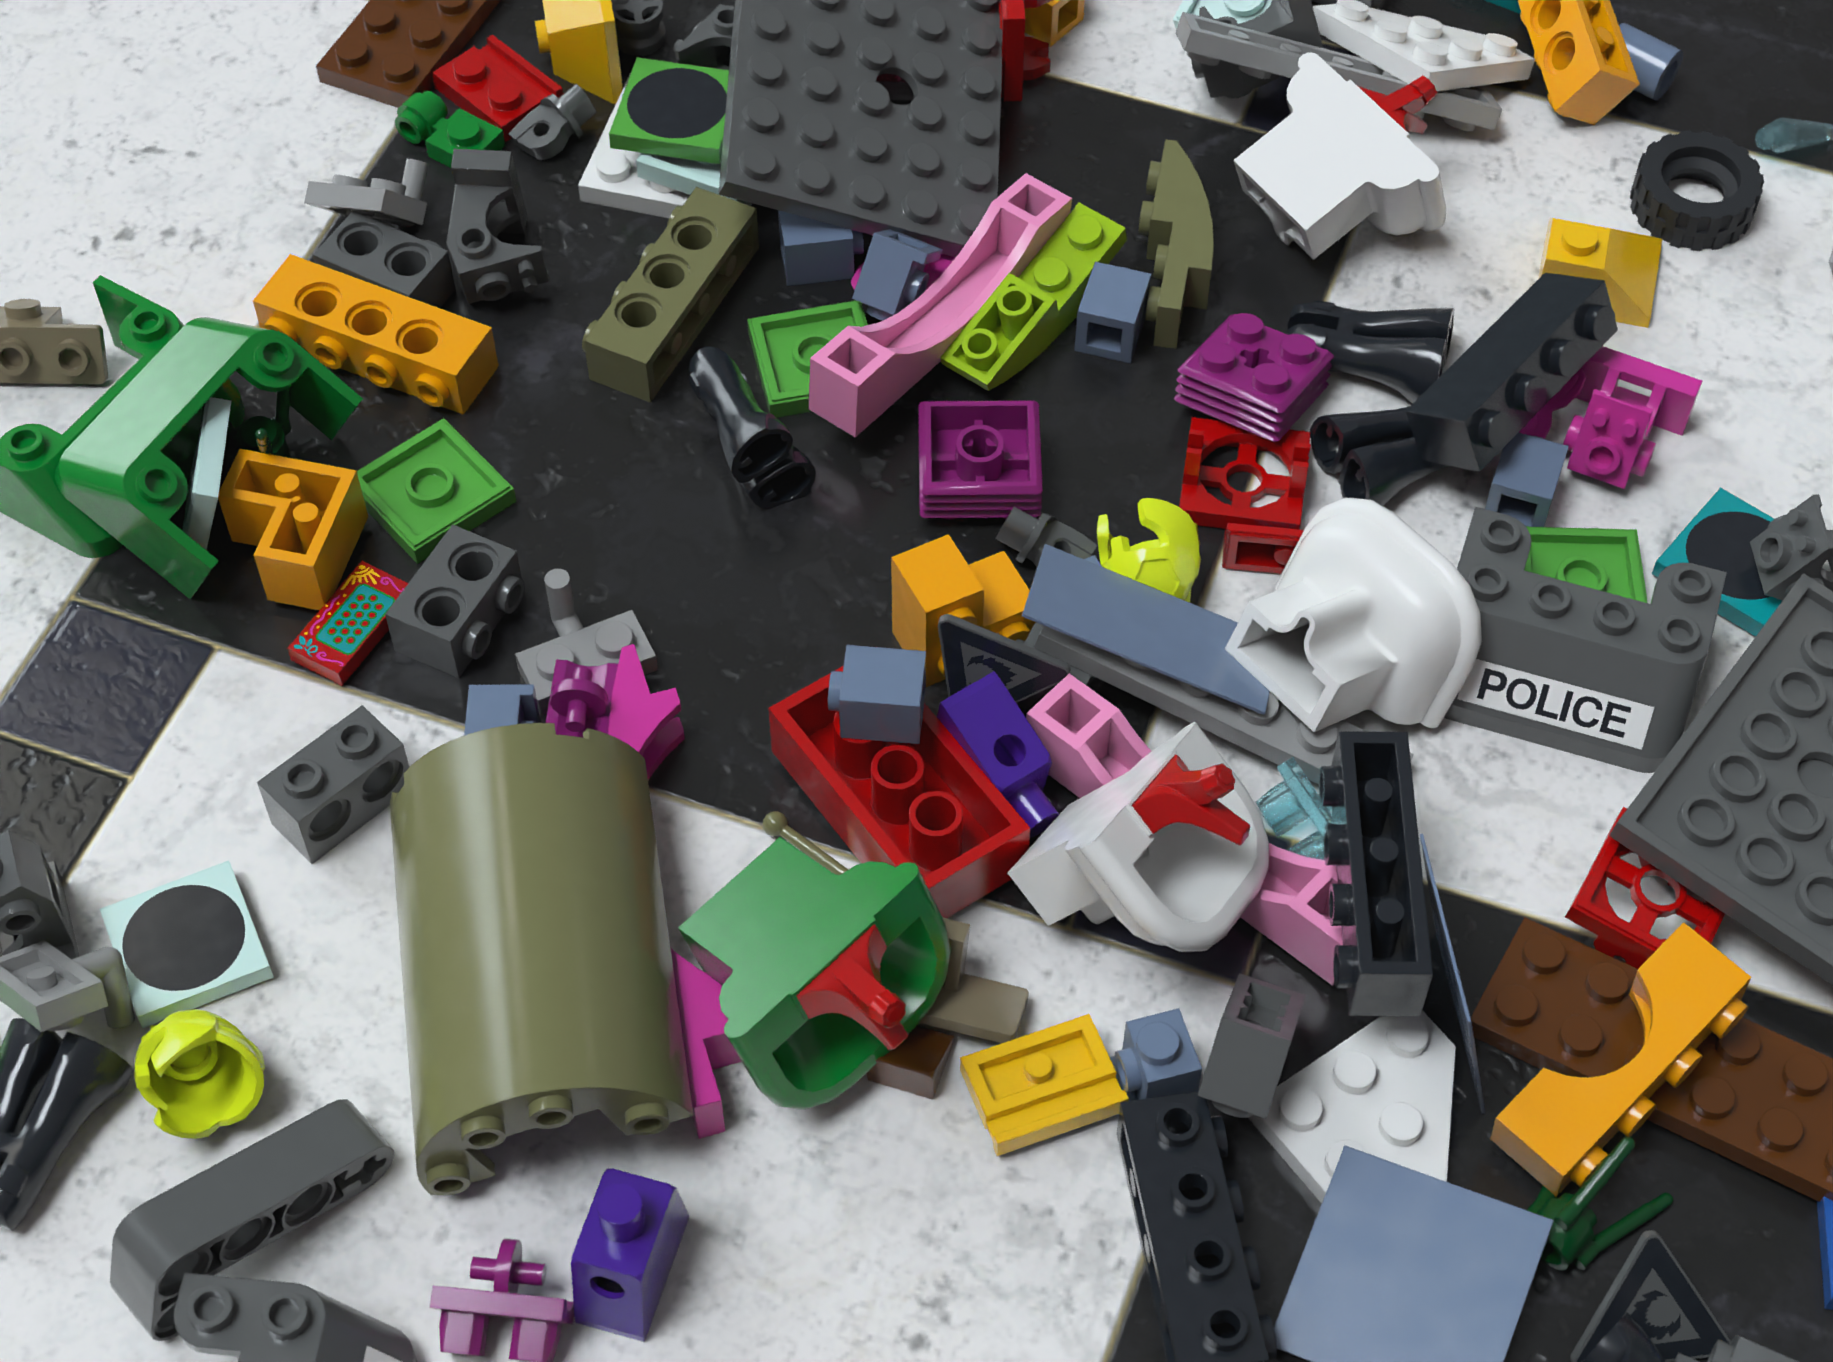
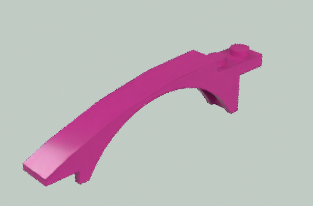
[607,644,742,1139]

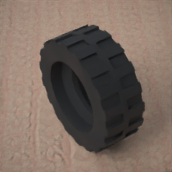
[1630,130,1764,251]

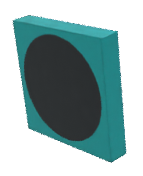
[1652,487,1783,636]

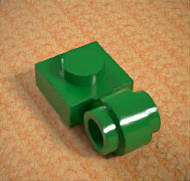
[395,91,505,168]

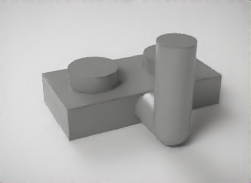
[304,159,429,228]
[515,569,658,715]
[0,940,135,1032]

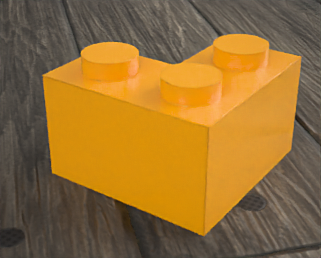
[218,449,368,610]
[891,534,1036,687]

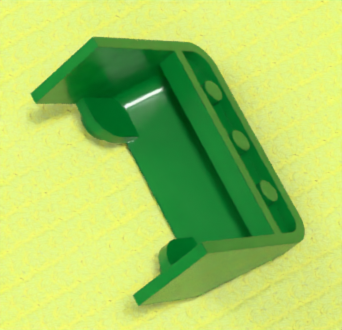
[0,275,245,558]
[55,317,363,599]

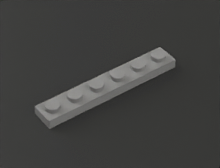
[1176,12,1502,131]
[1034,626,1414,784]

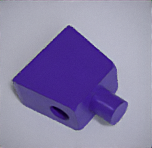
[937,671,1059,838]
[571,1169,689,1342]

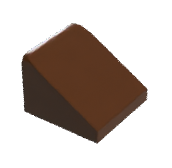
[867,1026,954,1100]

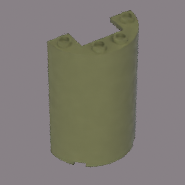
[390,723,693,1195]

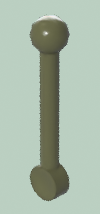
[762,811,849,875]

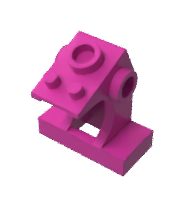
[1563,346,1703,489]

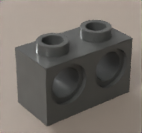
[313,211,456,308]
[385,524,525,678]
[257,705,409,864]
[1197,973,1306,1119]

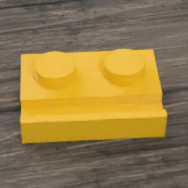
[960,1014,1129,1156]

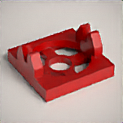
[998,0,1053,102]
[1179,417,1311,529]
[1565,807,1725,969]

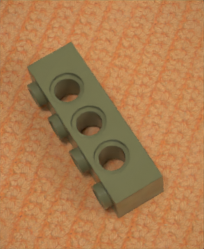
[582,187,759,403]

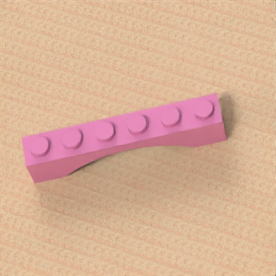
[809,173,1072,438]
[1026,673,1343,986]

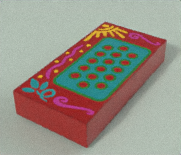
[287,561,408,686]

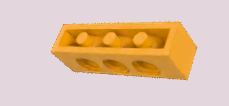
[1518,0,1640,125]
[253,254,499,415]

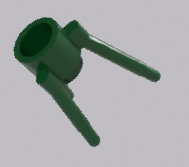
[202,387,292,458]
[1526,1137,1673,1270]

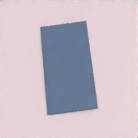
[1022,544,1270,715]

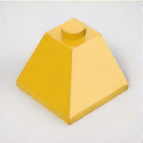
[535,0,623,104]
[1538,218,1662,328]

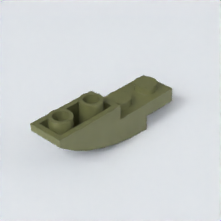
[1138,139,1214,349]

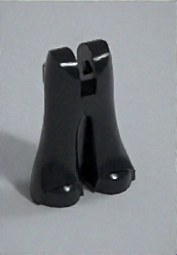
[1285,300,1454,404]
[689,347,816,508]
[1309,406,1449,507]
[0,1018,134,1231]

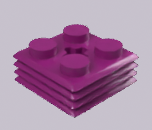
[1174,313,1334,442]
[919,400,1043,520]

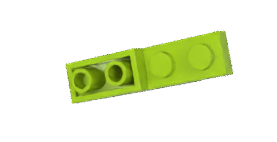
[940,203,1127,391]

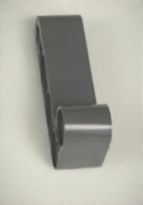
[110,1099,394,1341]

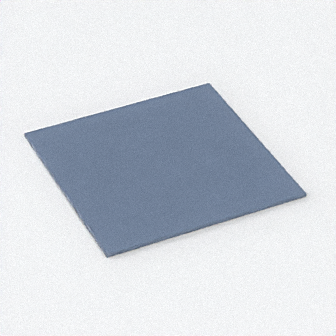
[1420,834,1485,1113]
[1274,1145,1553,1362]

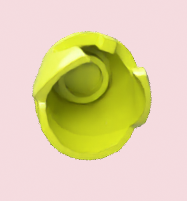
[1097,498,1201,603]
[134,1009,265,1139]

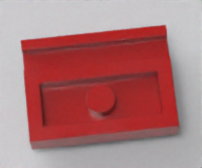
[432,35,563,142]

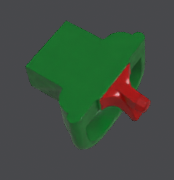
[678,837,951,1110]

